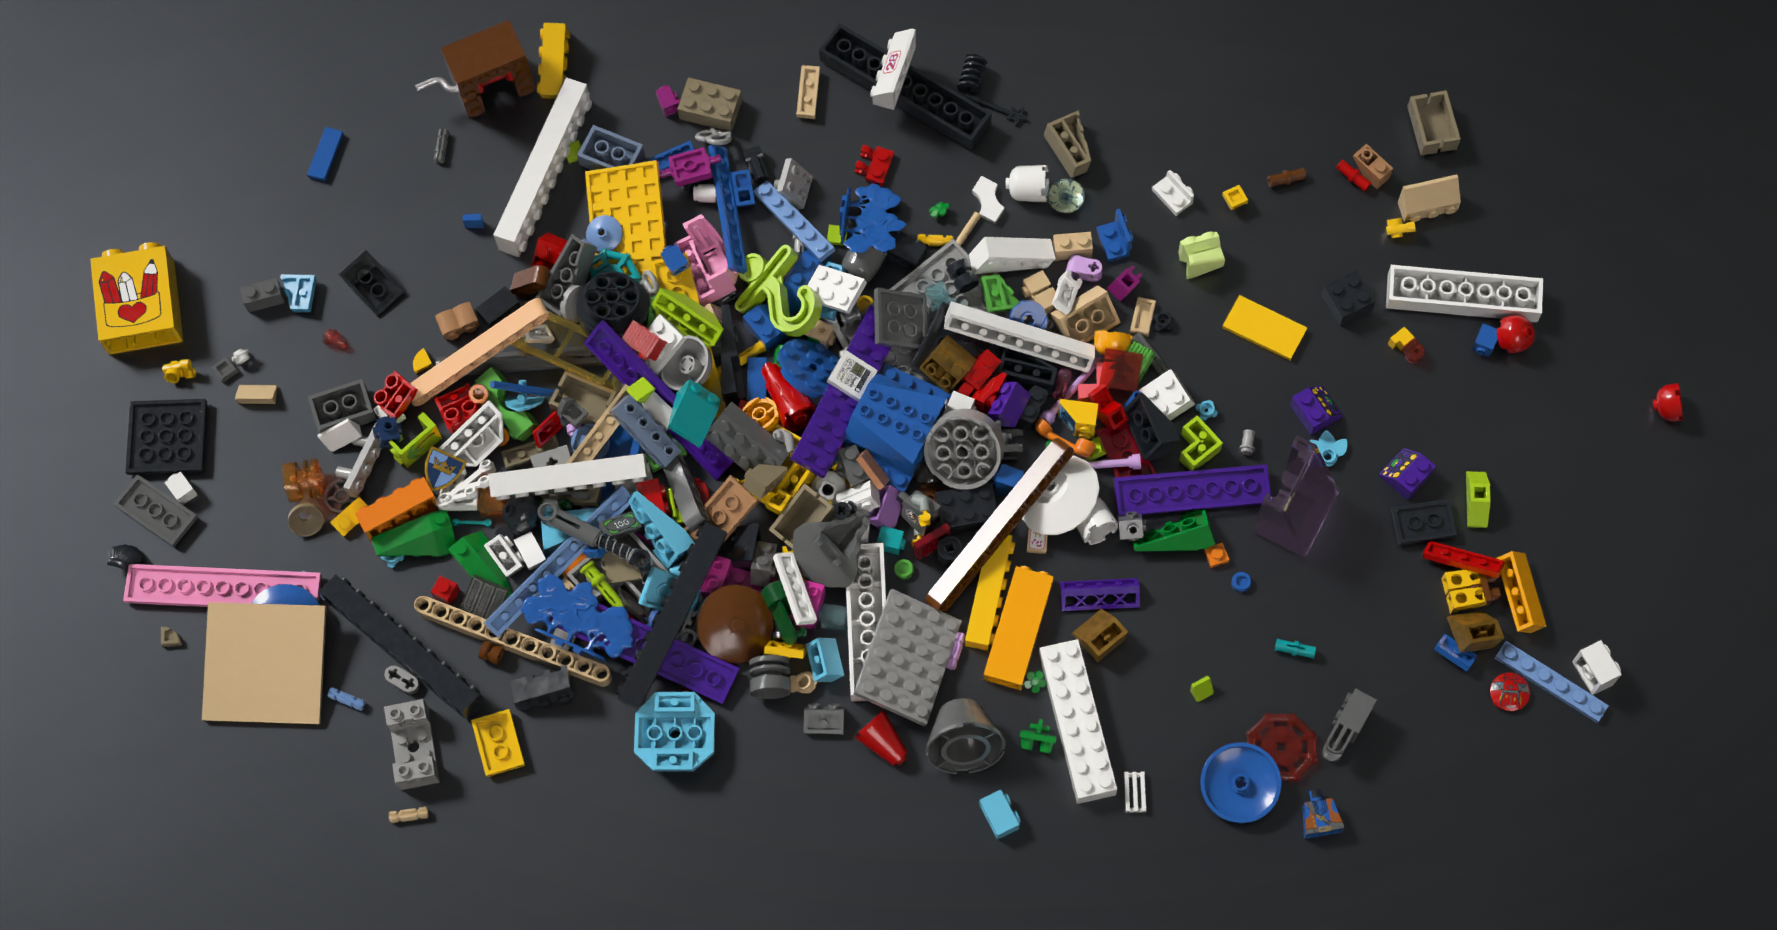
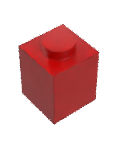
[431,576,461,606]

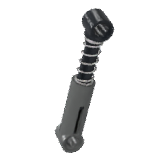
[538,502,653,573]

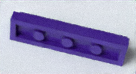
[1060,578,1140,611]

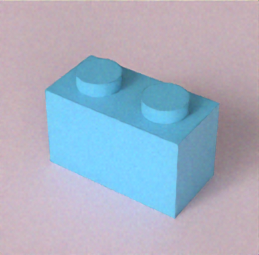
[806,638,844,682]
[979,790,1021,840]

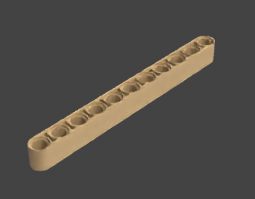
[414,596,612,687]

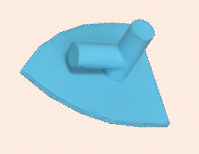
[505,380,544,412]

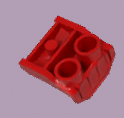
[373,371,418,420]
[971,372,1007,414]
[434,383,480,433]

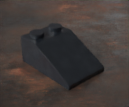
[337,250,405,316]
[1124,392,1180,461]

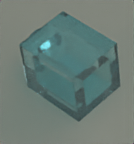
[925,281,950,311]
[818,603,847,631]

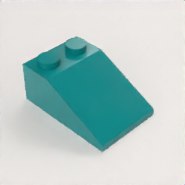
[668,379,721,448]

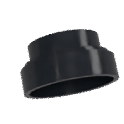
[576,271,649,338]

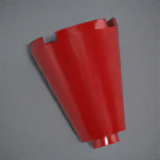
[854,711,908,766]

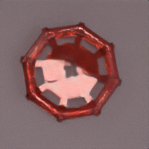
[1245,712,1317,782]

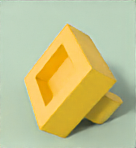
[1222,185,1248,210]

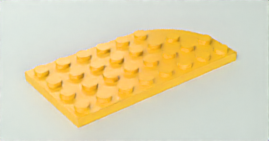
[585,160,666,309]

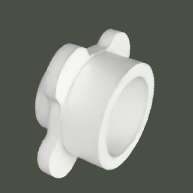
[231,348,250,365]

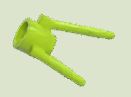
[665,487,685,526]

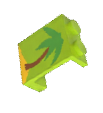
[389,412,442,468]

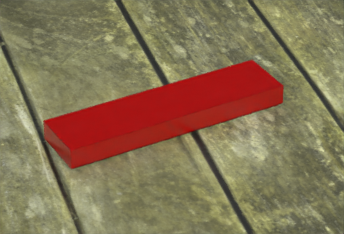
[1423,541,1505,578]

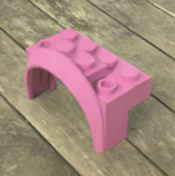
[674,215,738,307]

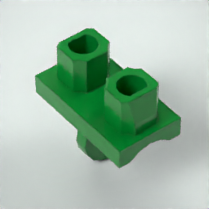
[1020,719,1056,753]

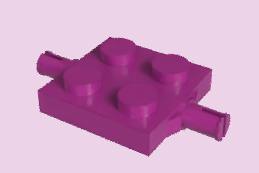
[659,147,722,187]

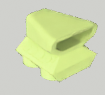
[1178,232,1225,279]

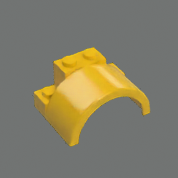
[736,425,815,516]

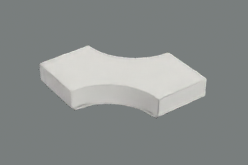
[972,176,1004,224]

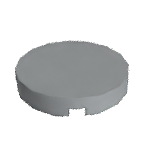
[560,285,591,323]

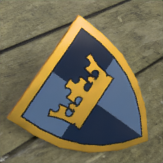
[425,446,467,491]

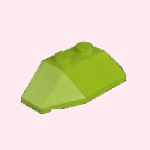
[652,288,723,347]

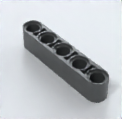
[663,454,709,532]

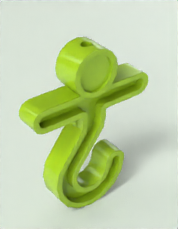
[735,245,822,337]

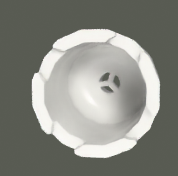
[1006,165,1049,202]
[1076,497,1119,545]

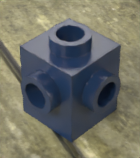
[373,416,402,448]

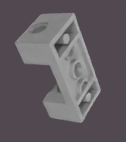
[384,699,440,790]

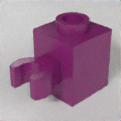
[1107,266,1142,301]

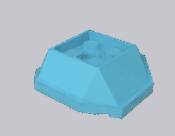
[634,692,715,771]

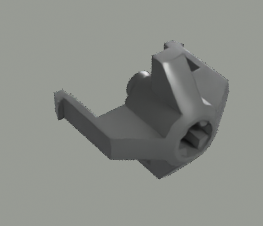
[995,420,1023,460]

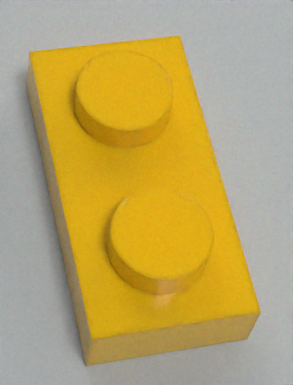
[330,497,367,536]

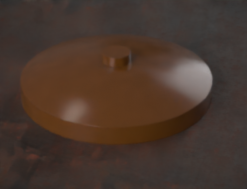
[695,585,774,664]

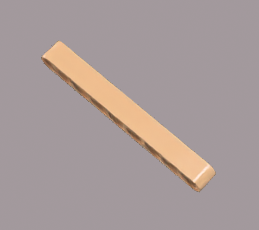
[411,298,550,406]

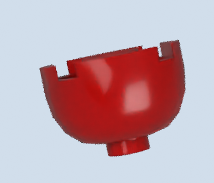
[1497,315,1535,354]
[1653,383,1684,422]

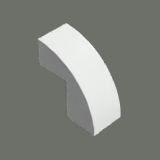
[513,532,546,571]

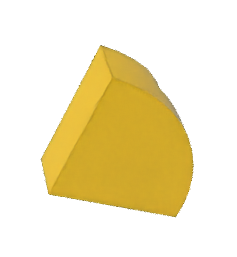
[413,348,433,374]

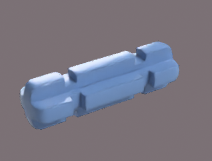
[327,688,366,711]

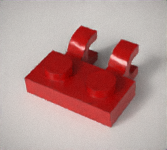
[855,144,894,186]

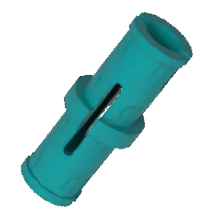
[1275,638,1316,659]

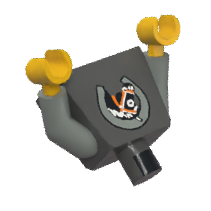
[896,491,941,550]

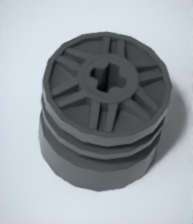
[749,655,791,699]

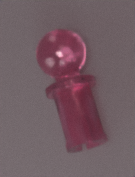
[1053,367,1072,400]

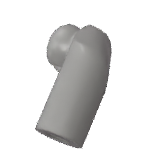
[773,429,796,453]

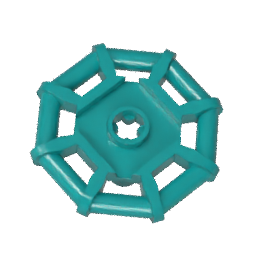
[585,248,642,315]

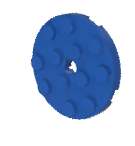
[777,339,840,399]

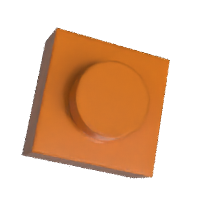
[1204,542,1229,568]

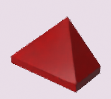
[532,411,562,448]

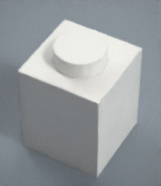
[165,472,197,505]

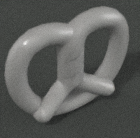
[695,127,732,145]
[640,270,660,307]

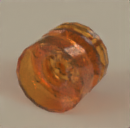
[282,458,325,503]

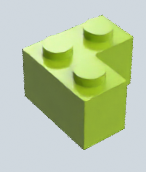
[1180,415,1223,471]

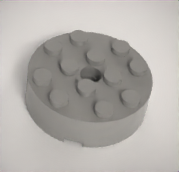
[924,409,1005,490]

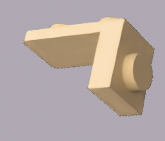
[804,320,836,349]

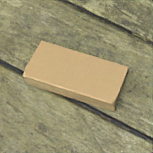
[235,385,277,404]

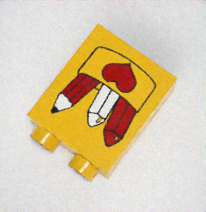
[90,242,183,355]

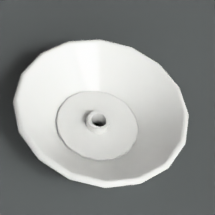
[1022,456,1100,535]

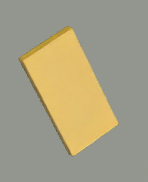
[1222,295,1307,361]

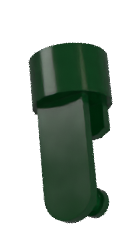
[761,580,807,645]

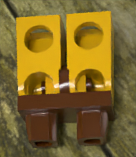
[1441,570,1501,614]

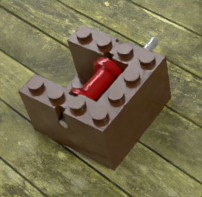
[415,20,536,118]

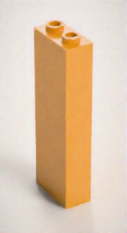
[983,566,1054,690]

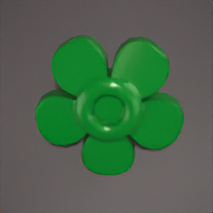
[929,202,950,218]
[1024,671,1046,693]

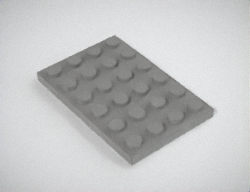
[853,589,961,726]

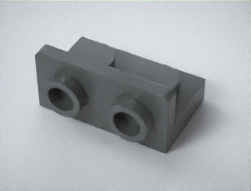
[804,703,844,734]

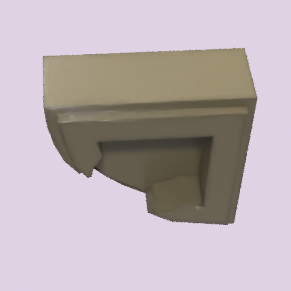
[161,627,182,647]

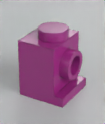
[656,85,680,117]

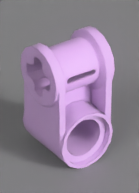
[1065,255,1102,282]

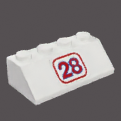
[870,29,916,110]

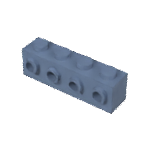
[609,395,681,468]

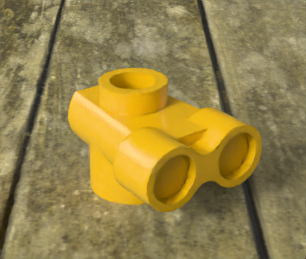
[1386,218,1416,238]
[162,359,196,383]

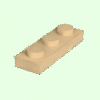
[797,65,820,119]

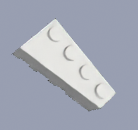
[969,237,1055,274]

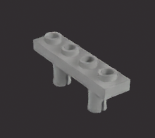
[335,423,382,498]

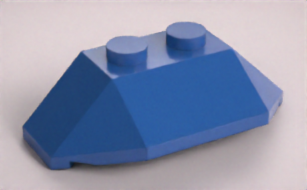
[784,250,832,315]

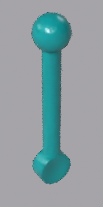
[452,518,492,527]

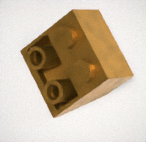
[919,335,976,393]
[1072,609,1128,663]
[1447,611,1504,653]

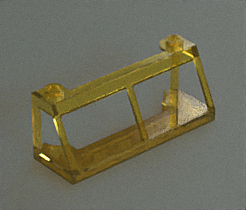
[510,301,617,390]

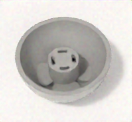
[660,336,712,391]

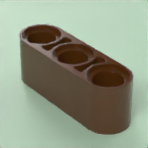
[510,265,550,297]

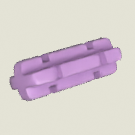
[946,632,966,670]

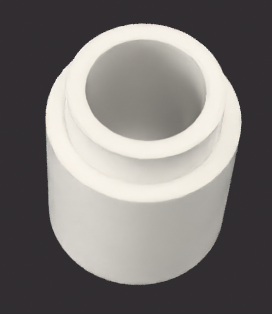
[693,184,717,203]

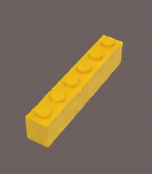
[965,535,1015,651]

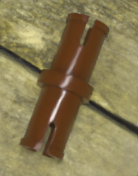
[1267,168,1306,188]

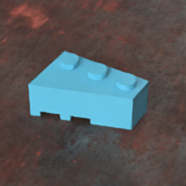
[541,507,598,555]

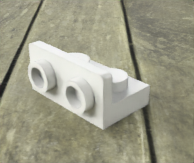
[1152,170,1194,216]

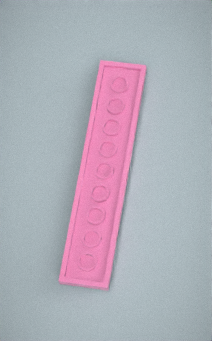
[123,564,322,607]

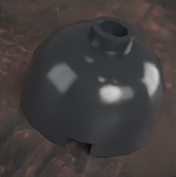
[502,495,540,533]

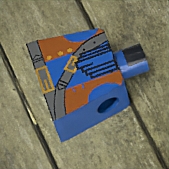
[1303,789,1344,839]

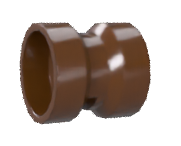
[479,641,505,665]

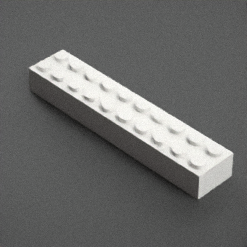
[494,78,592,257]

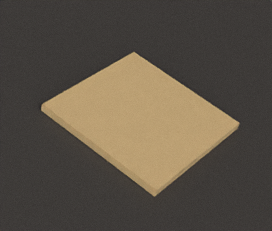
[202,602,326,724]

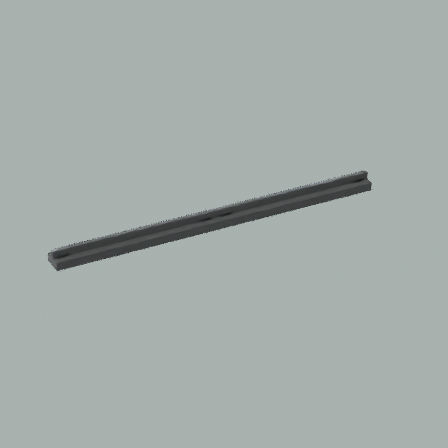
[436,334,739,376]

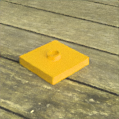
[764,640,807,659]

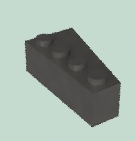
[535,234,597,317]

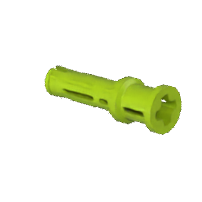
[579,560,628,609]

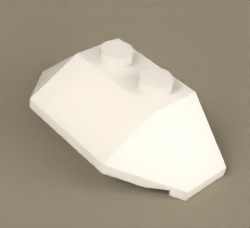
[438,400,504,466]

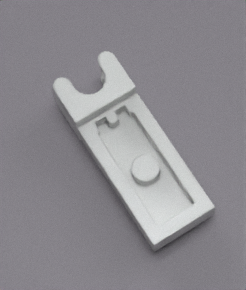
[1052,270,1082,315]

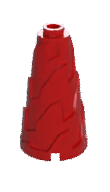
[761,362,816,432]

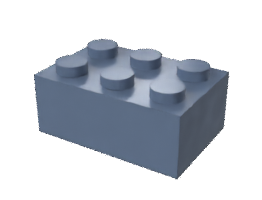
[577,125,645,170]

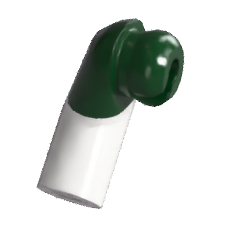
[543,499,572,511]

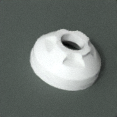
[812,471,847,505]

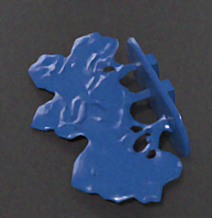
[840,183,907,253]
[521,574,634,662]

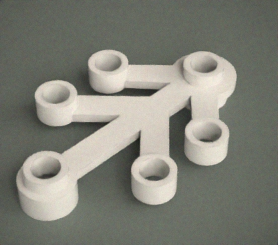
[435,459,496,510]

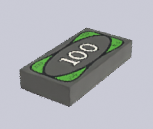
[598,512,642,539]

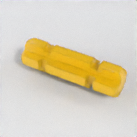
[917,234,954,246]

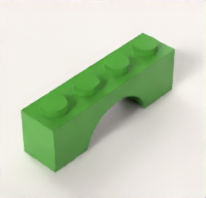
[475,367,539,441]

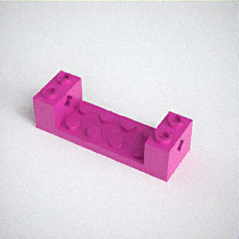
[701,556,826,630]

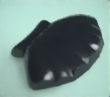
[107,544,142,569]

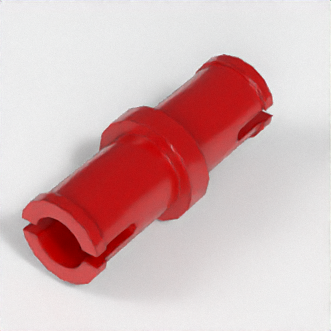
[1336,159,1372,192]

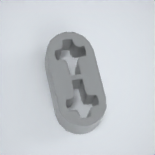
[384,665,420,695]

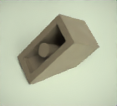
[743,464,788,500]

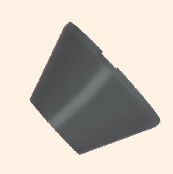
[926,698,1006,774]

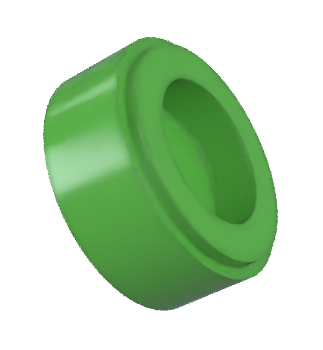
[894,559,914,580]

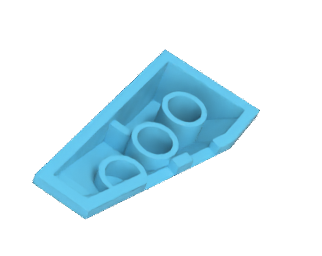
[628,491,695,571]

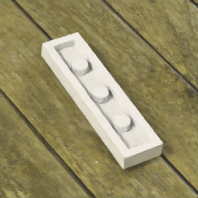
[773,552,817,625]

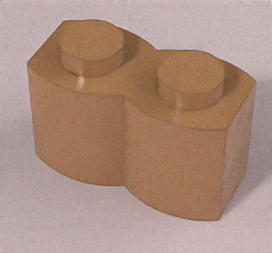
[435,302,480,340]

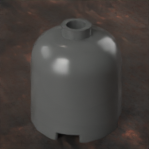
[842,246,887,283]

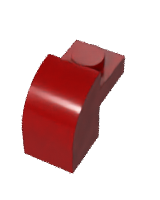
[1088,383,1128,430]

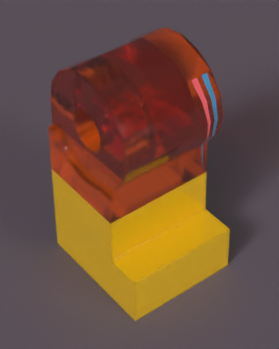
[1388,327,1425,364]

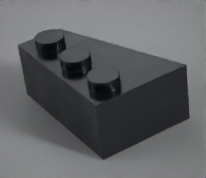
[997,347,1057,396]
[510,665,575,710]

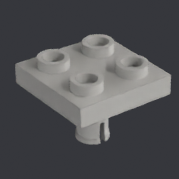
[774,158,813,209]

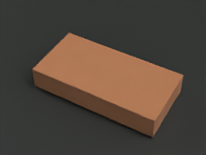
[856,449,890,490]

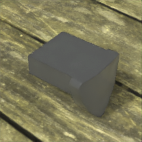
[557,397,589,428]

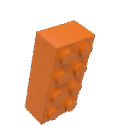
[355,477,439,545]

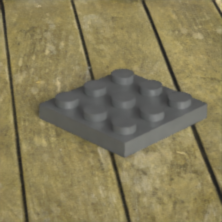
[874,288,928,350]

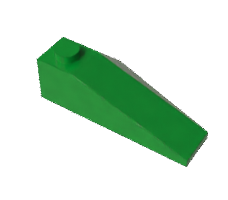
[1133,509,1215,551]
[371,510,456,557]
[448,531,512,608]

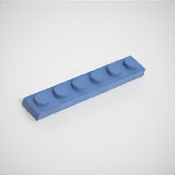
[753,180,835,262]
[1495,641,1609,723]

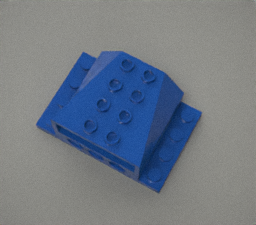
[835,364,952,492]

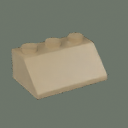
[1398,174,1461,222]
[1050,286,1120,343]

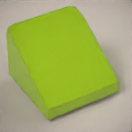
[626,377,656,404]
[1085,437,1107,462]
[1190,676,1214,702]

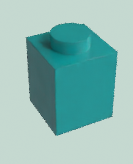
[877,526,907,555]

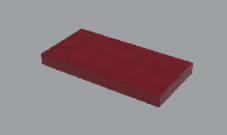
[1095,422,1156,478]

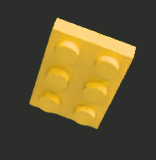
[471,709,525,777]

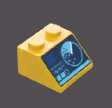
[1058,399,1098,440]

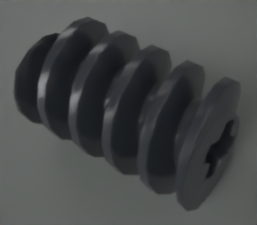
[957,53,988,94]

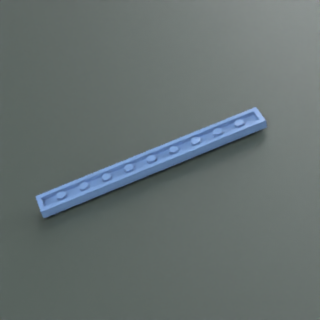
[483,485,632,637]

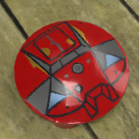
[1490,673,1530,711]

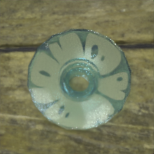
[1047,179,1085,213]

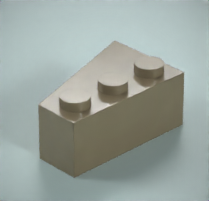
[1044,110,1091,179]

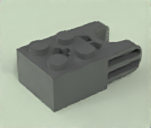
[1322,688,1377,762]

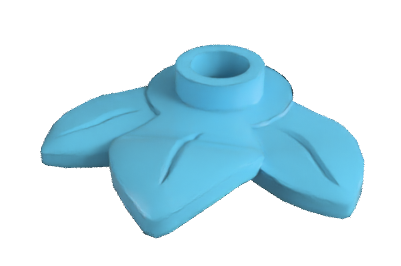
[1309,430,1347,467]

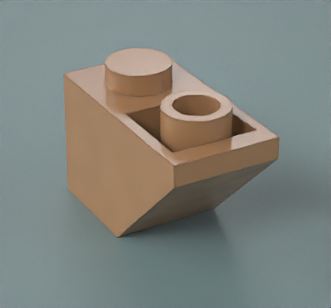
[1353,144,1393,189]

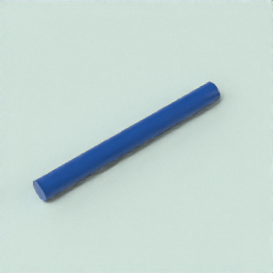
[490,381,555,397]

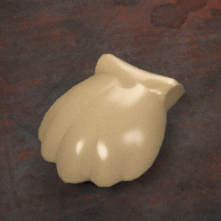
[790,671,817,693]

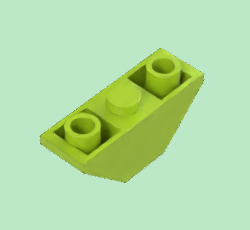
[1466,471,1490,528]

